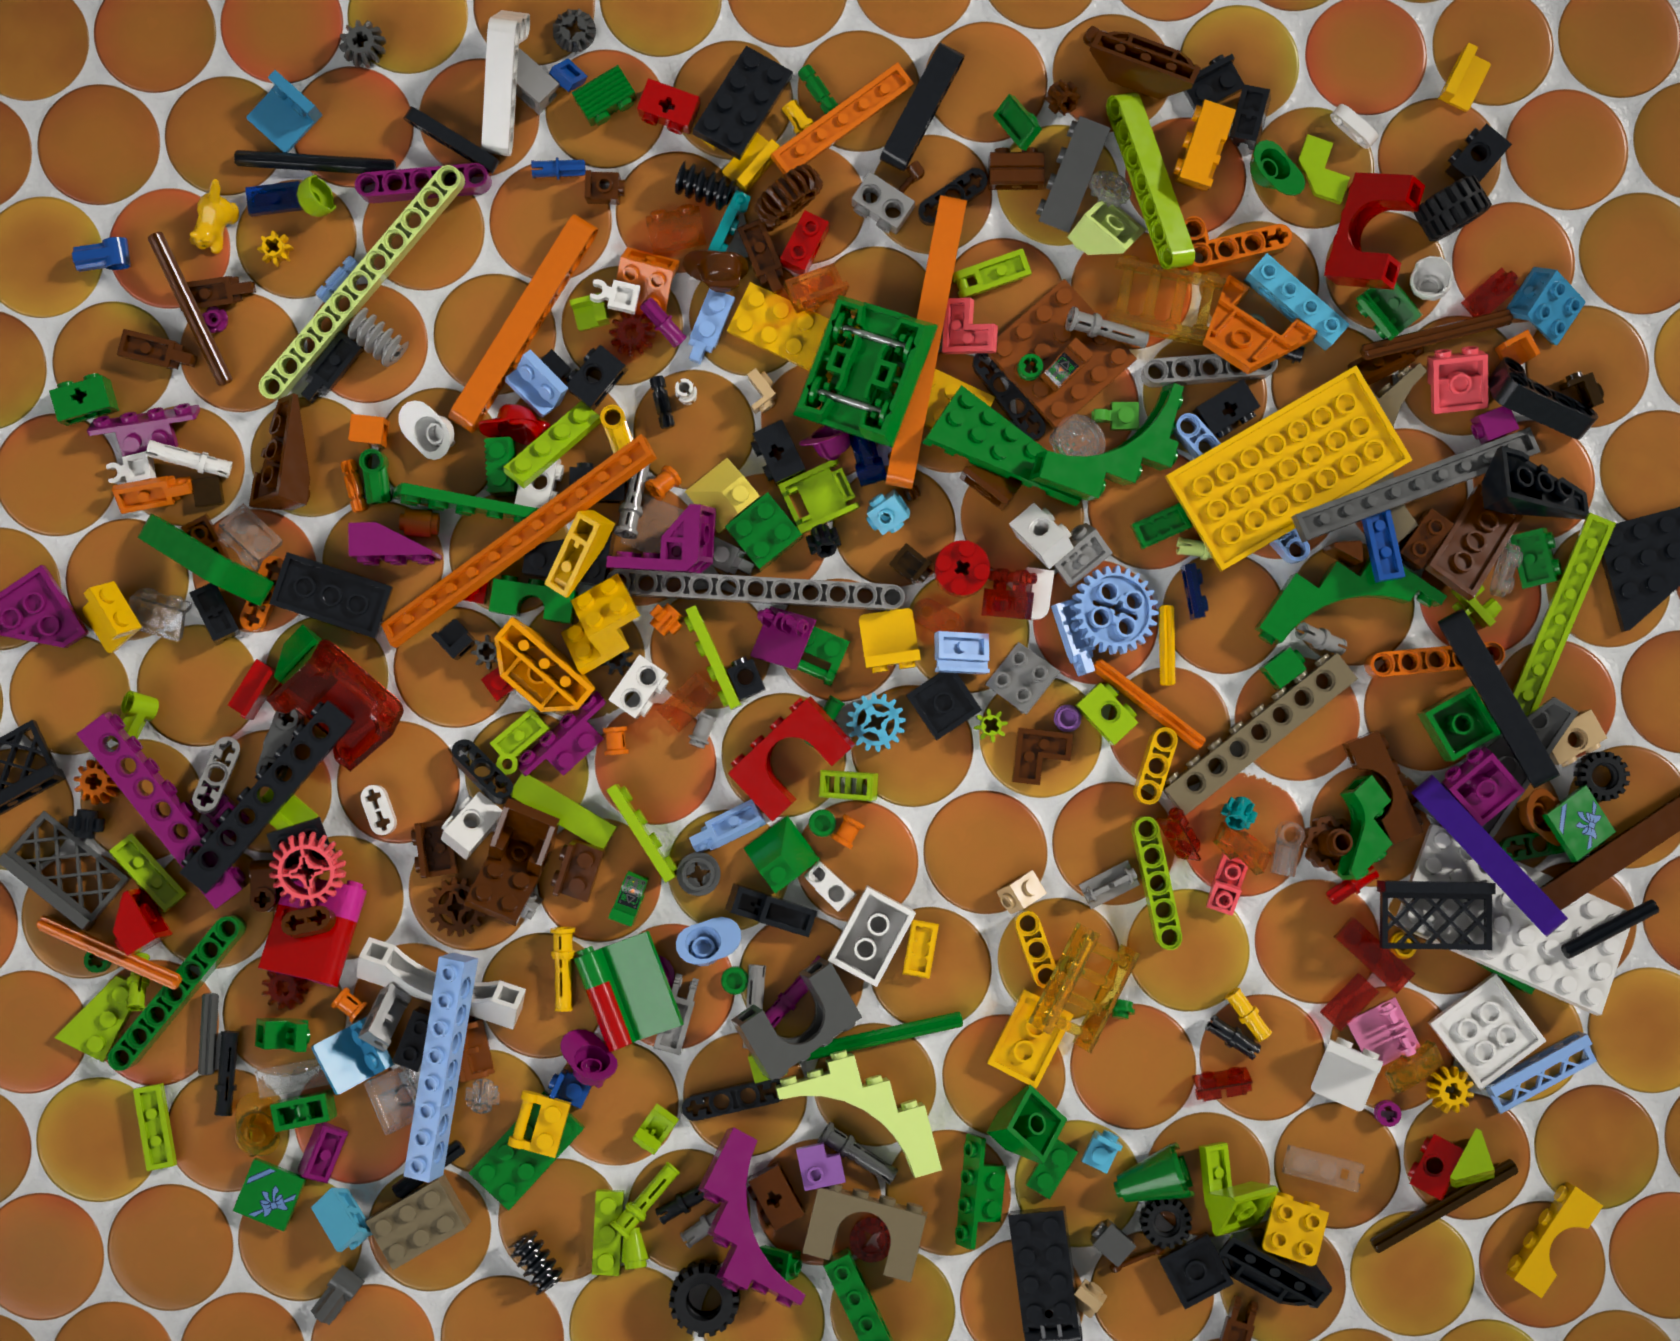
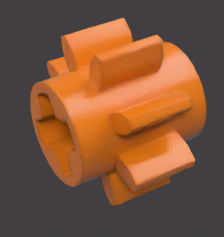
[649,603,683,637]

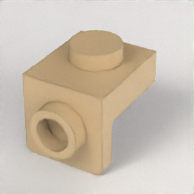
[747,368,777,414]
[997,870,1047,914]
[1074,1279,1107,1318]

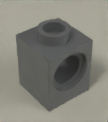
[1090,1219,1136,1267]

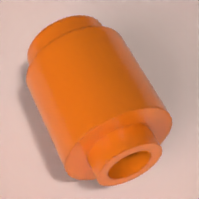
[399,509,440,537]

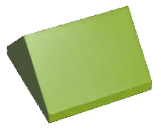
[1450,1128,1495,1188]
[1207,1181,1279,1237]

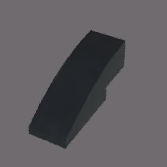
[725,883,817,937]

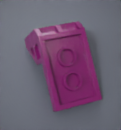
[606,504,716,573]

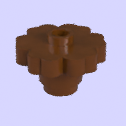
[1301,815,1353,871]

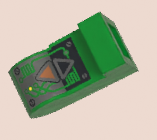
[608,871,649,927]

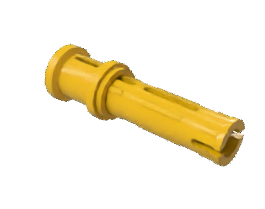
[550,927,576,1012]

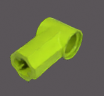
[110,691,159,743]

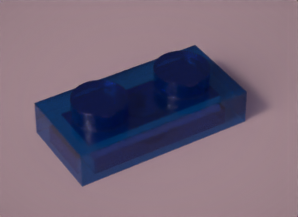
[245,181,303,217]
[1180,563,1208,620]

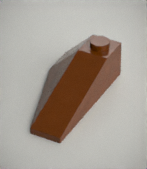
[249,393,310,510]

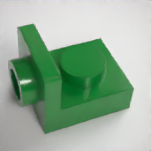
[760,1245,802,1281]

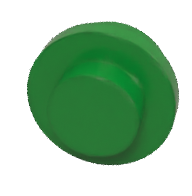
[1107,999,1135,1020]

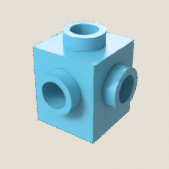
[866,489,910,535]

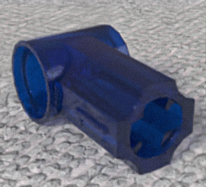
[850,434,887,487]

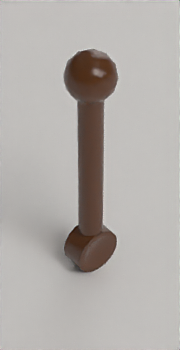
[1110,1245,1165,1273]

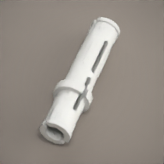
[146,440,233,478]

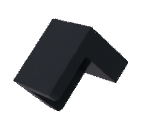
[432,619,476,660]

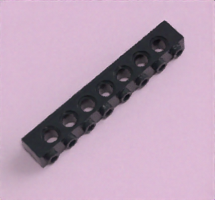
[179,700,356,894]

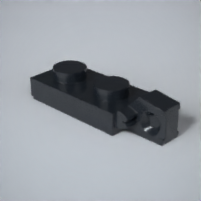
[301,331,364,404]

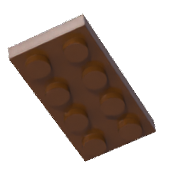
[1424,484,1523,601]

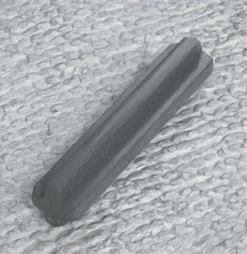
[198,993,219,1075]

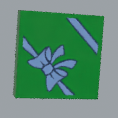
[1542,785,1616,862]
[233,1157,307,1232]

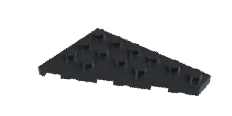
[1601,507,1680,632]

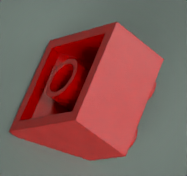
[113,888,173,956]

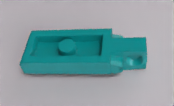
[708,190,751,252]

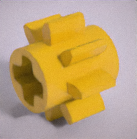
[257,231,294,267]

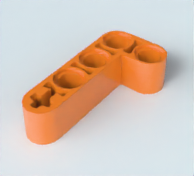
[1185,216,1292,273]

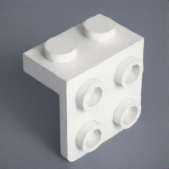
[1311,1037,1383,1111]

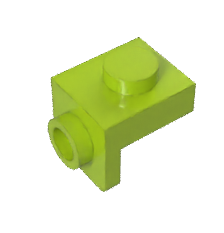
[632,1103,679,1155]

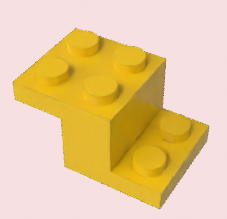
[561,573,640,676]

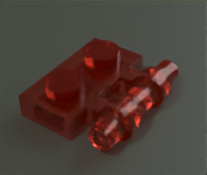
[981,568,1037,620]

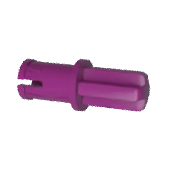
[640,297,687,348]

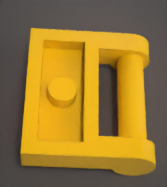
[507,1090,571,1158]

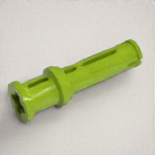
[609,1162,680,1240]

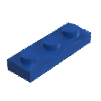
[1361,510,1405,583]

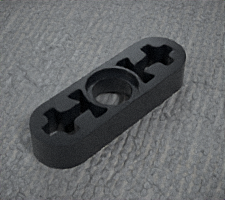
[918,168,988,226]
[452,739,513,804]

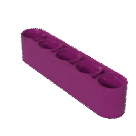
[355,163,492,203]

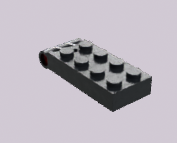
[1008,1206,1083,1341]

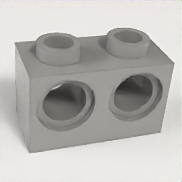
[852,172,915,235]

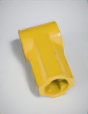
[600,405,633,454]

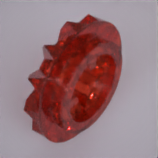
[850,1217,891,1263]

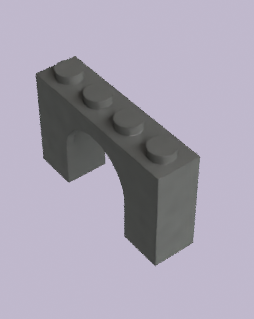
[731,958,862,1080]

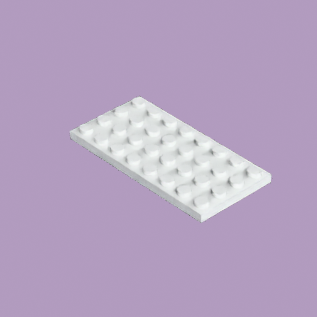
[1394,824,1630,1016]

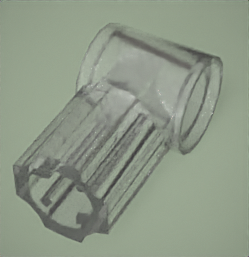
[1270,821,1305,877]

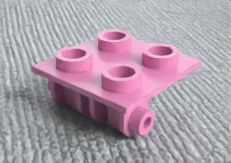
[1346,997,1421,1066]

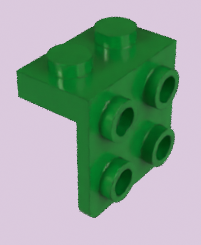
[1356,282,1423,341]

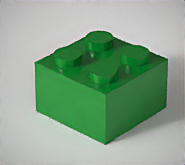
[725,492,803,572]
[1417,686,1501,761]

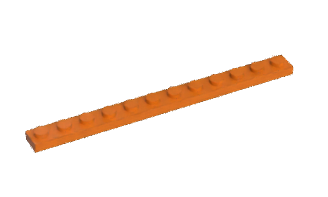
[381,434,657,648]

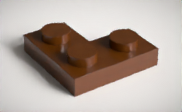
[1012,728,1073,785]

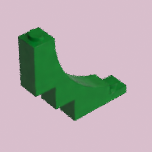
[1255,557,1447,645]

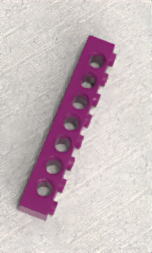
[77,712,247,909]

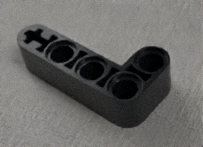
[1488,357,1598,440]

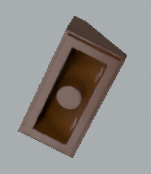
[1323,540,1363,567]

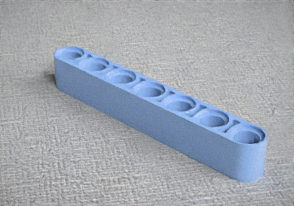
[1173,413,1310,564]

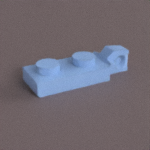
[688,288,735,364]
[1051,599,1095,676]
[689,799,766,852]

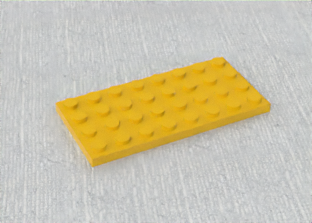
[1165,365,1413,572]

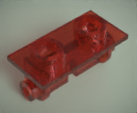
[1461,267,1520,317]
[1156,807,1201,861]
[1192,1067,1253,1102]

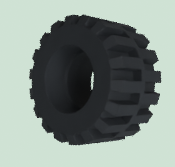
[1413,176,1492,242]
[669,1259,740,1337]

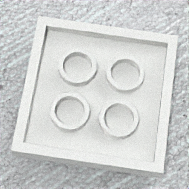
[1428,973,1546,1091]

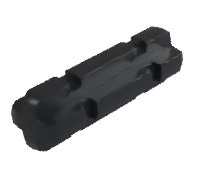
[650,375,675,429]

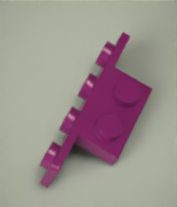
[87,403,200,457]
[518,690,606,776]

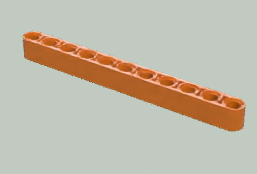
[885,195,967,489]

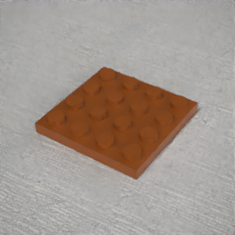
[987,279,1137,431]

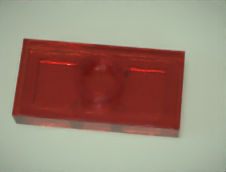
[1320,973,1379,1032]

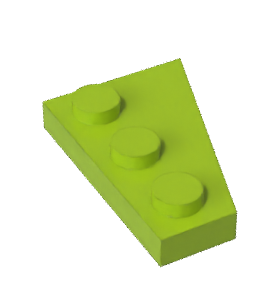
[54,975,132,1062]

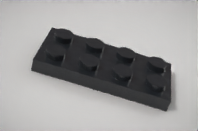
[693,46,793,160]
[269,552,393,639]

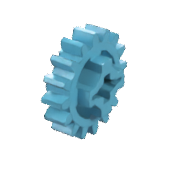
[846,693,906,752]

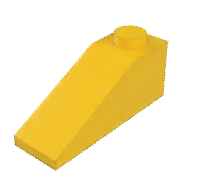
[544,510,615,598]

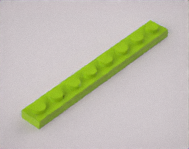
[1513,513,1616,716]

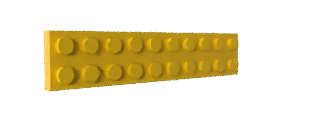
[727,282,995,428]

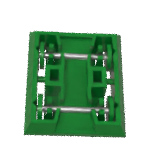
[793,295,938,448]

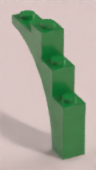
[1029,383,1184,501]

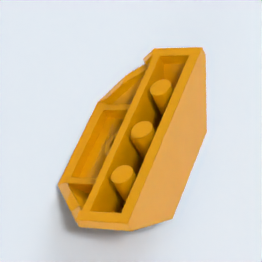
[494,617,595,712]

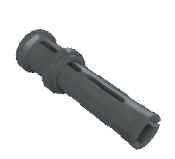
[817,1121,898,1185]

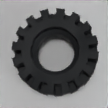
[1573,752,1630,801]
[1139,1199,1192,1249]

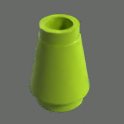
[621,1227,649,1270]

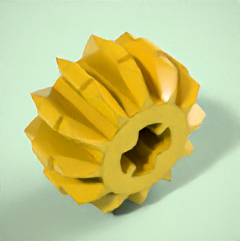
[1426,1066,1474,1113]

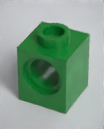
[1259,647,1307,690]

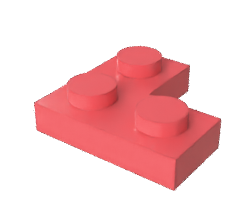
[942,297,998,354]

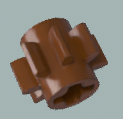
[1045,79,1081,116]

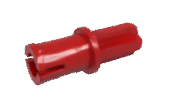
[1326,865,1379,905]

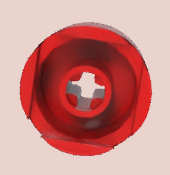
[934,540,990,598]

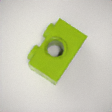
[1074,682,1138,746]

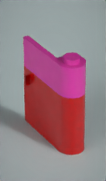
[258,878,367,988]

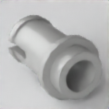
[688,713,716,749]

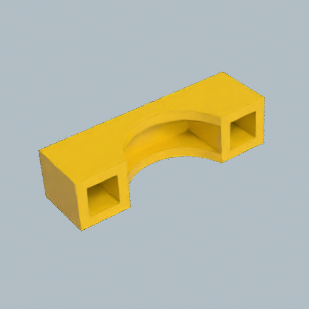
[1506,1182,1603,1298]

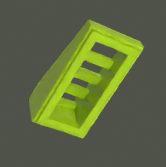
[819,770,878,801]

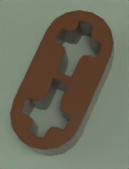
[281,906,336,938]

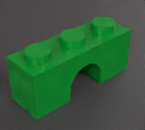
[489,575,578,624]

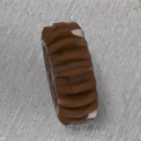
[754,164,823,228]

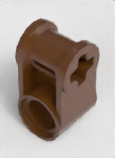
[249,860,282,912]

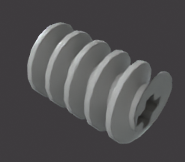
[348,307,409,367]

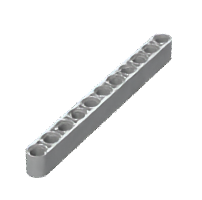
[606,569,905,611]

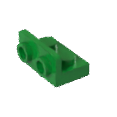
[1510,528,1562,589]

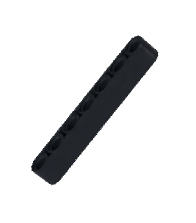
[1437,608,1560,789]

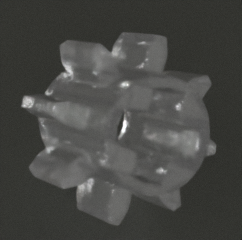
[465,1079,500,1114]

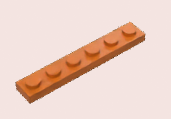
[770,62,914,174]

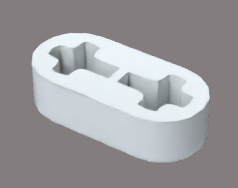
[1330,104,1378,149]
[361,785,397,835]

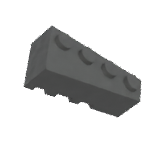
[1036,116,1111,233]

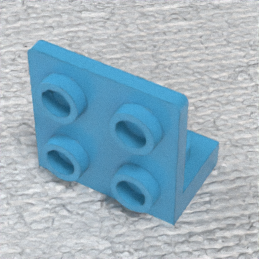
[246,70,323,153]
[1506,267,1585,345]
[311,1017,395,1095]

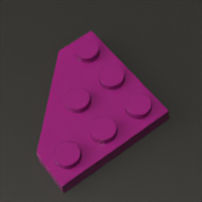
[0,565,89,648]

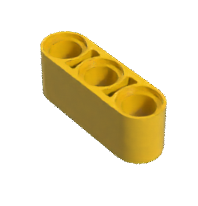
[1133,727,1178,805]
[1014,910,1059,989]

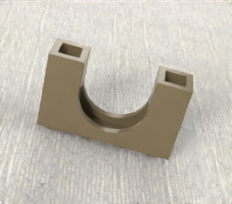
[802,1184,928,1282]

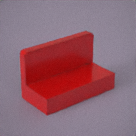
[227,659,278,720]

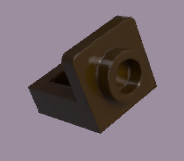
[1559,371,1604,408]
[889,543,932,585]

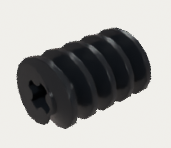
[675,160,736,211]
[508,1230,563,1295]

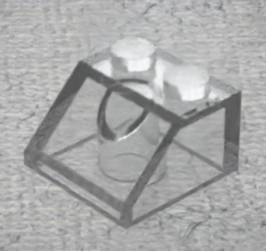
[364,1065,417,1136]

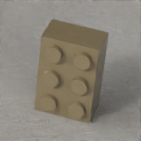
[365,1174,471,1270]

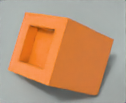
[1494,330,1541,365]
[348,414,389,448]

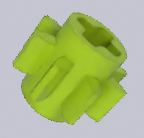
[973,709,1008,743]

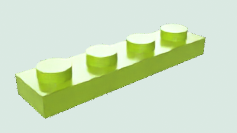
[504,401,601,489]
[684,605,742,710]
[606,784,678,883]

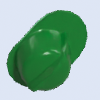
[1250,140,1305,196]

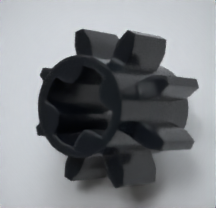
[806,524,841,558]
[601,652,634,676]
[67,809,105,839]

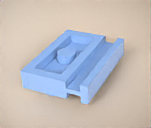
[934,631,990,675]

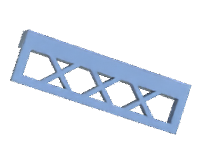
[1485,1031,1597,1114]

